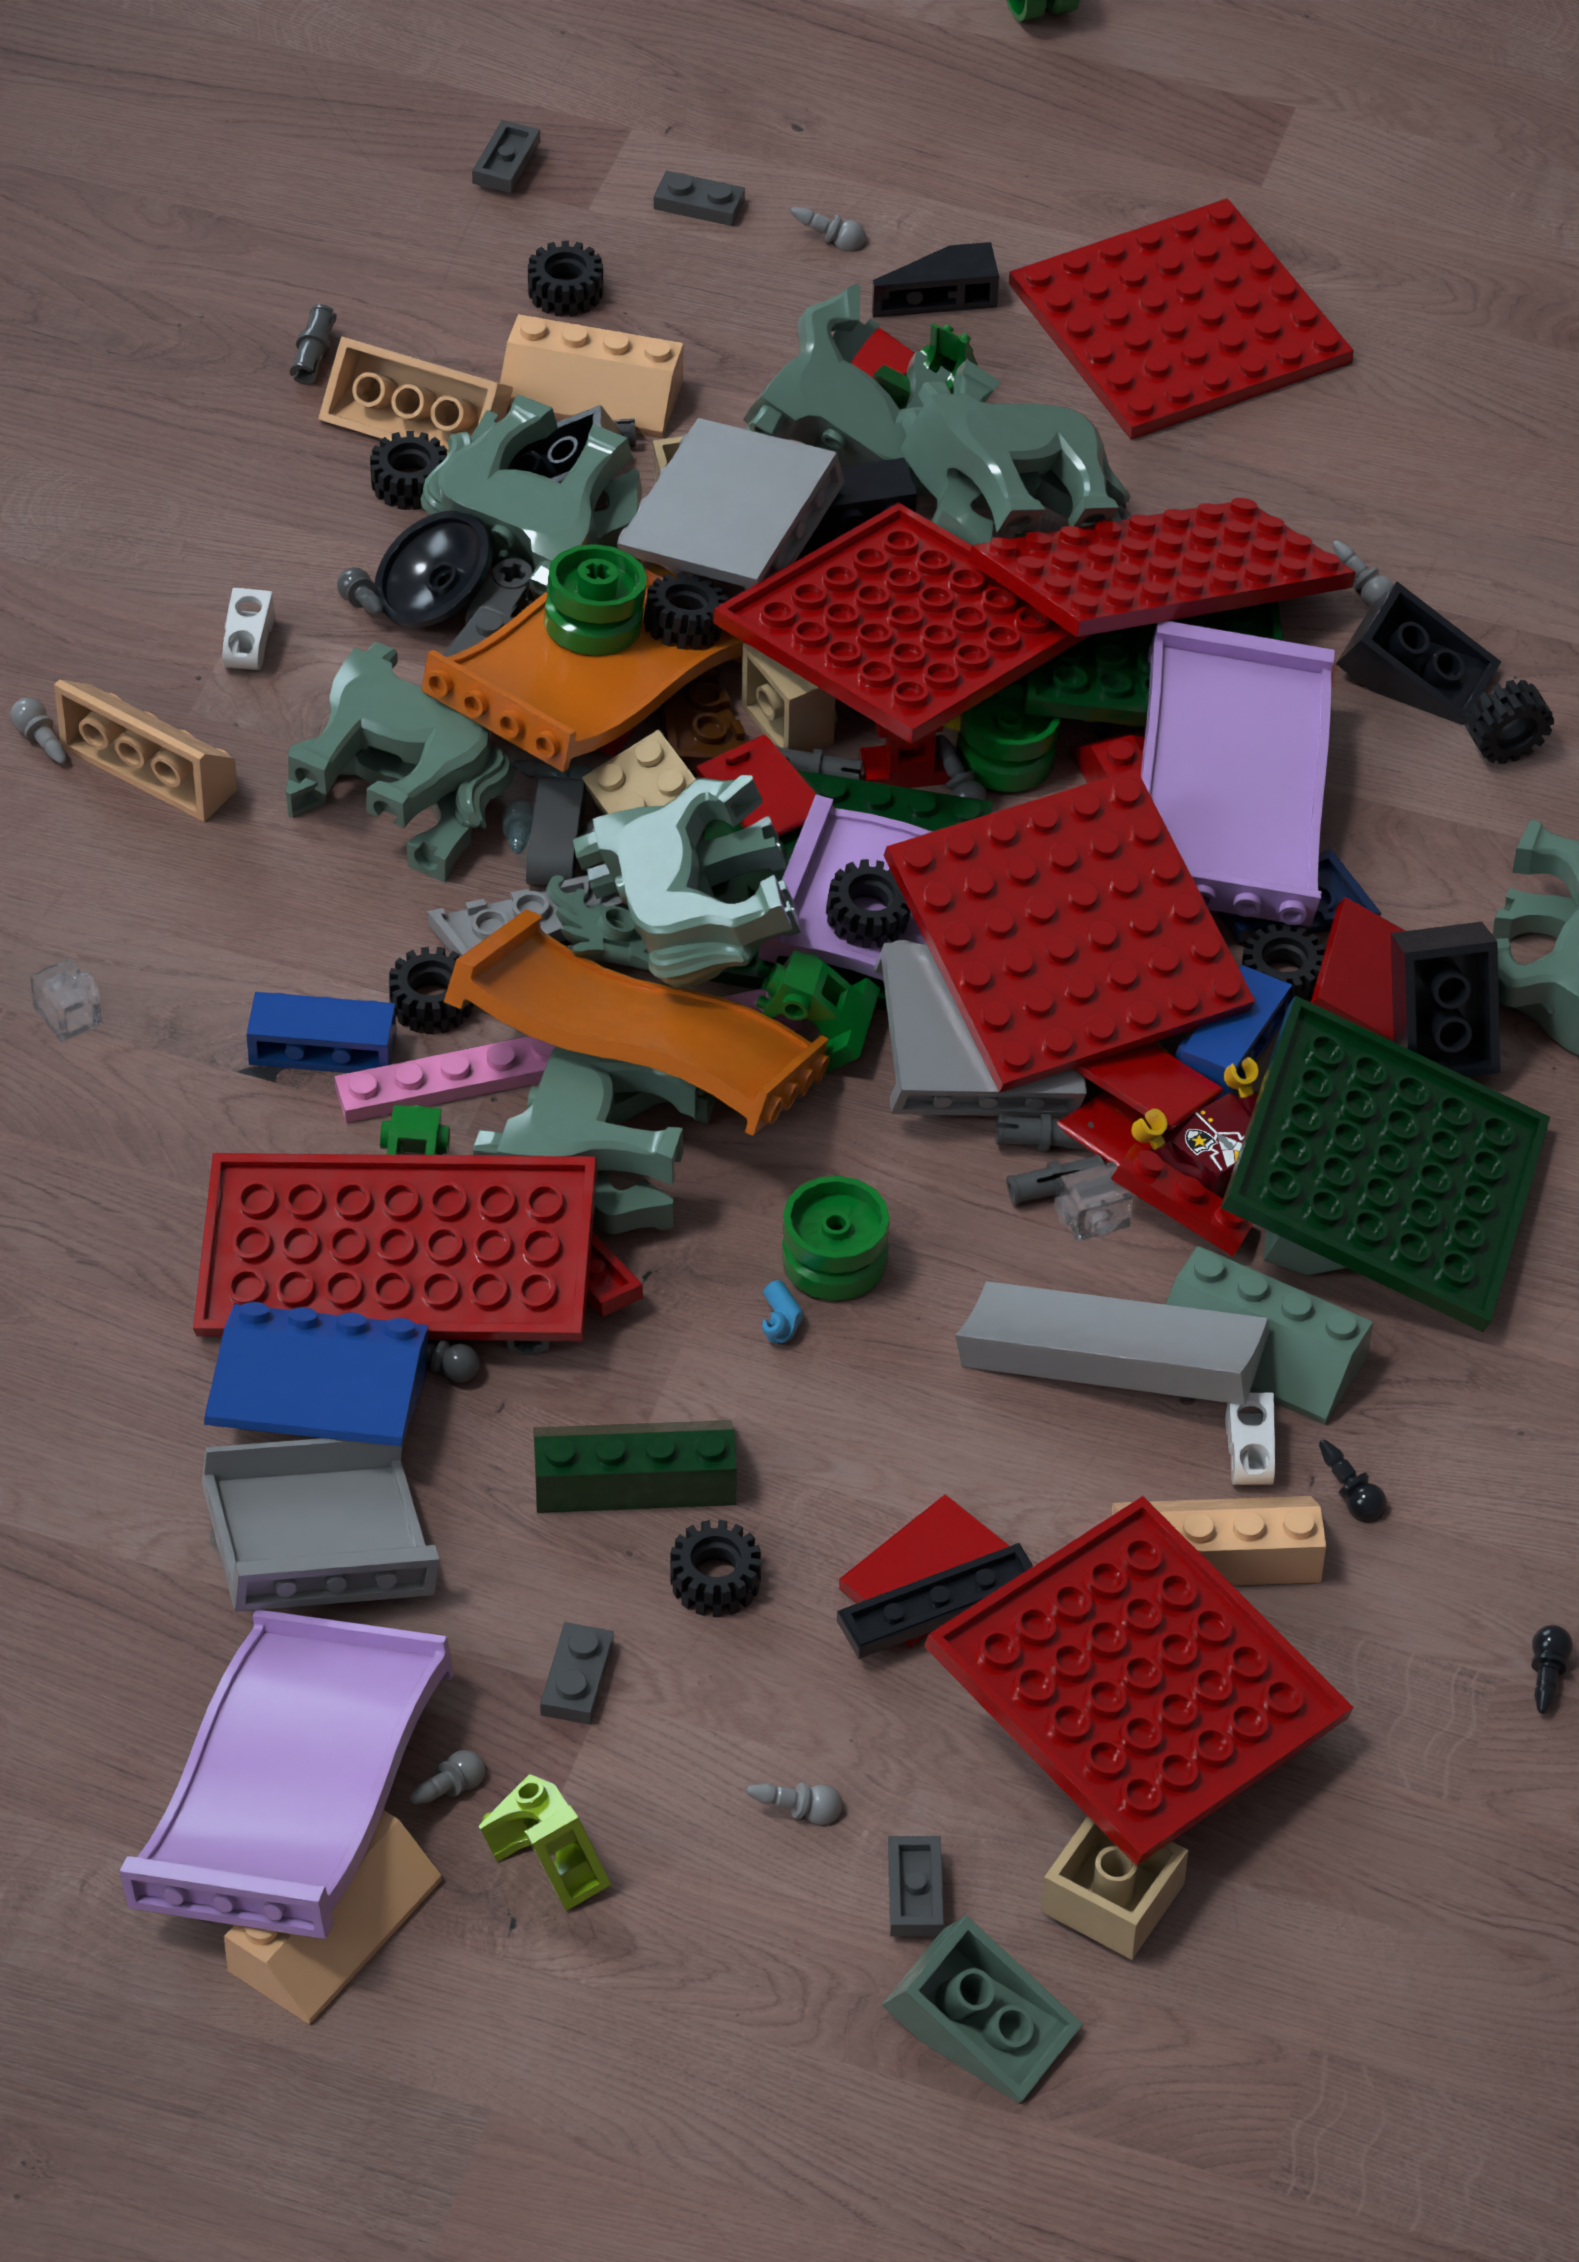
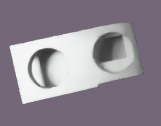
[222,588,275,671]
[1225,1393,1275,1485]

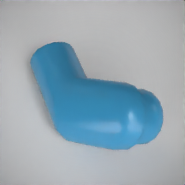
[762,1280,804,1344]

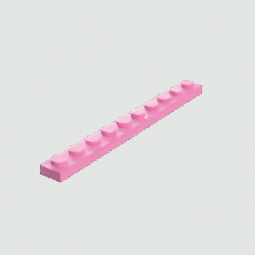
[334,989,802,1123]

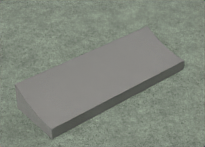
[955,1281,1270,1405]

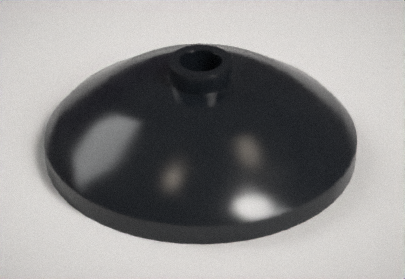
[375,511,493,628]

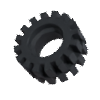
[528,241,603,317]
[370,431,447,510]
[643,573,727,650]
[1465,680,1554,764]
[826,859,911,948]
[1242,924,1325,1004]
[389,947,474,1034]
[670,1520,761,1617]

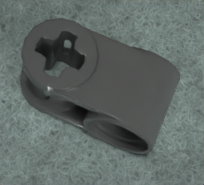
[465,558,534,626]

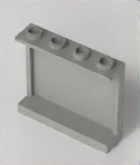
[617,418,845,590]
[874,940,1086,1117]
[202,1438,439,1612]

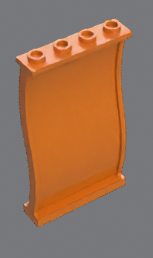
[421,560,745,772]
[444,909,830,1136]

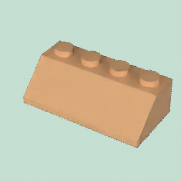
[500,314,684,438]
[318,336,514,455]
[54,679,238,822]
[1112,1496,1326,1586]
[224,1810,442,2025]

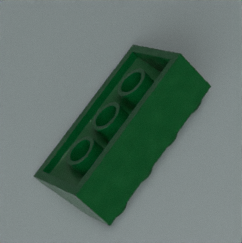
[533,1420,737,1513]

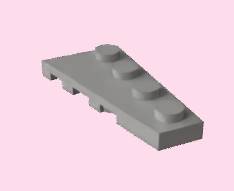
[427,875,630,957]

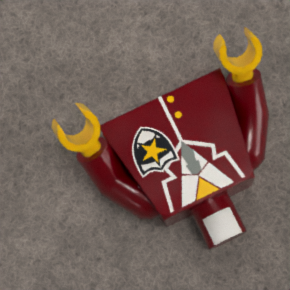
[1131,1058,1259,1199]

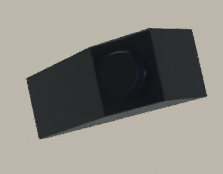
[872,242,999,317]

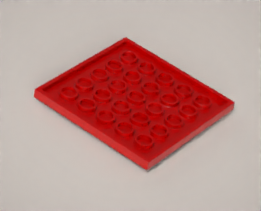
[1009,198,1354,440]
[713,503,1090,744]
[883,768,1255,1093]
[924,1496,1354,1866]

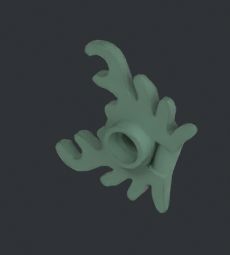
[546,875,650,971]

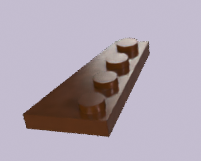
[660,666,746,770]

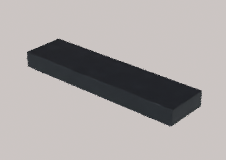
[837,1543,1033,1659]

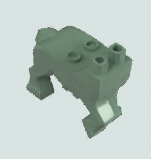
[743,283,1000,496]
[900,382,1130,545]
[420,394,642,596]
[286,642,515,882]
[573,775,801,988]
[1492,819,1579,1055]
[473,1046,716,1235]

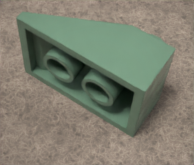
[882,1915,1083,2103]

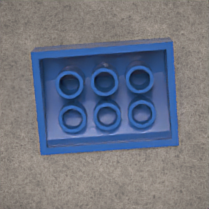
[204,1302,428,1447]

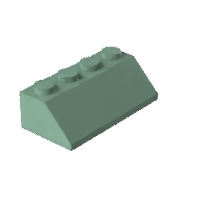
[1165,1246,1373,1425]

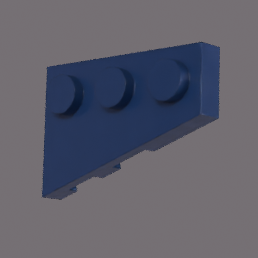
[1215,849,1381,942]

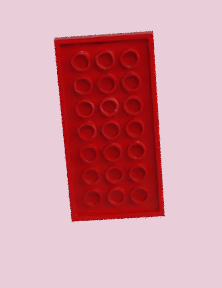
[969,498,1356,637]
[193,1153,598,1341]

